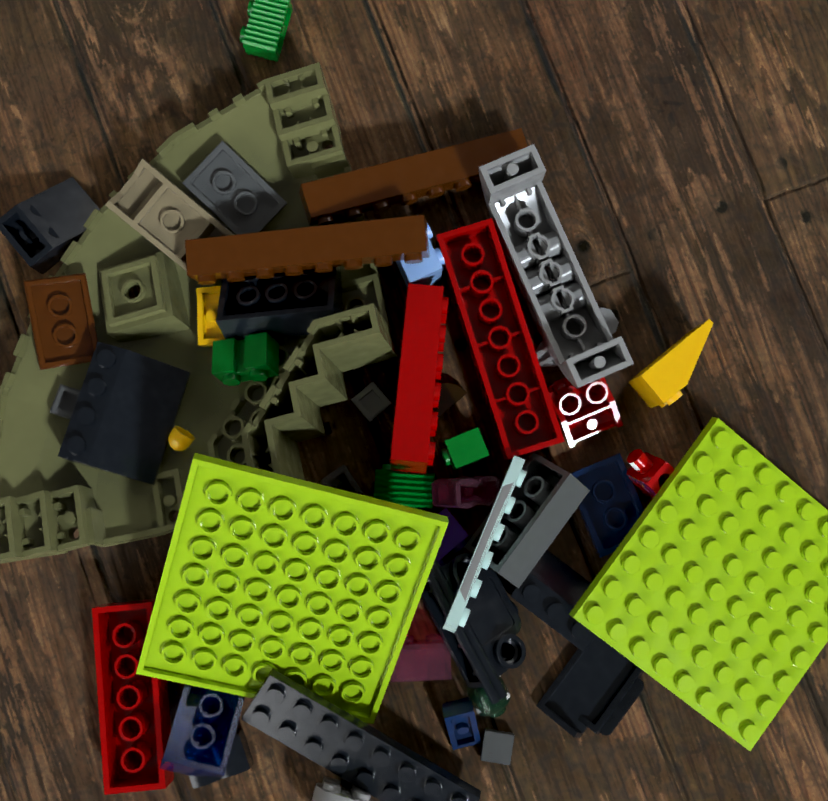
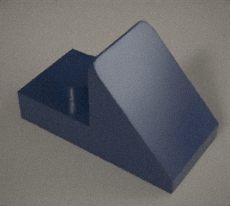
[442,697,481,750]

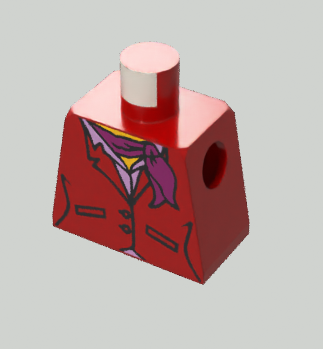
[626,449,675,501]

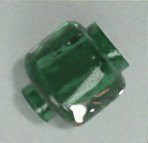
[467,676,511,718]

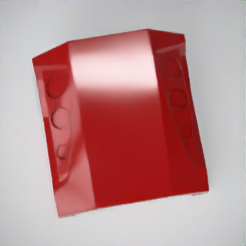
[548,377,623,448]

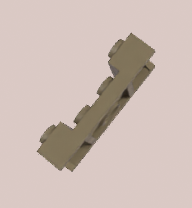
[105,159,235,271]

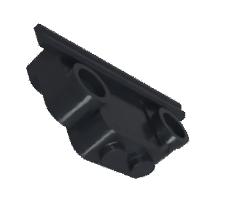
[421,553,526,704]

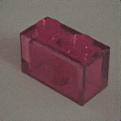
[391,634,452,682]

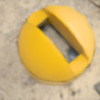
[168,425,195,451]

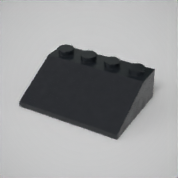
[216,267,343,341]
[58,342,191,485]

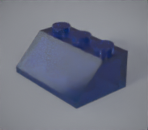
[159,684,245,777]

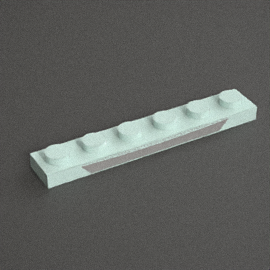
[443,455,527,633]

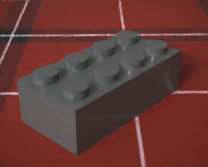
[464,452,590,588]

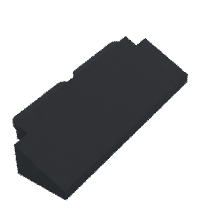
[536,635,644,739]

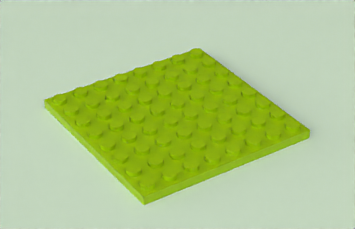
[569,417,828,751]
[136,453,449,724]

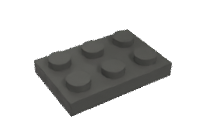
[183,141,287,234]

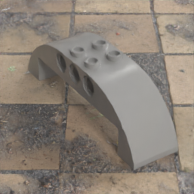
[478,144,634,388]

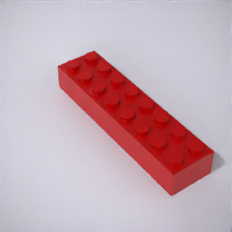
[435,218,565,460]

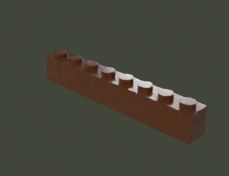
[299,128,528,226]
[185,215,430,285]

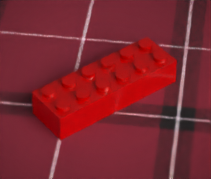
[390,283,449,474]
[92,599,174,795]

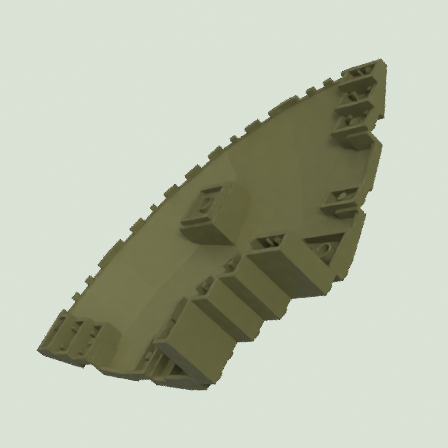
[0,62,398,564]

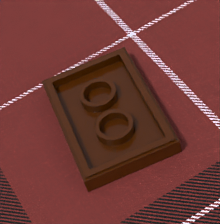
[23,273,98,370]

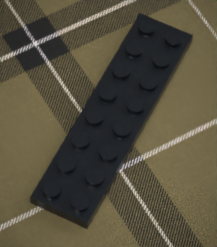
[241,669,481,801]

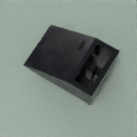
[0,177,100,274]

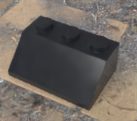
[507,550,595,651]

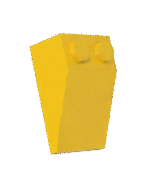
[628,319,713,408]

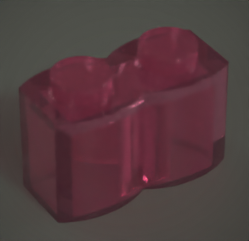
[431,475,500,509]

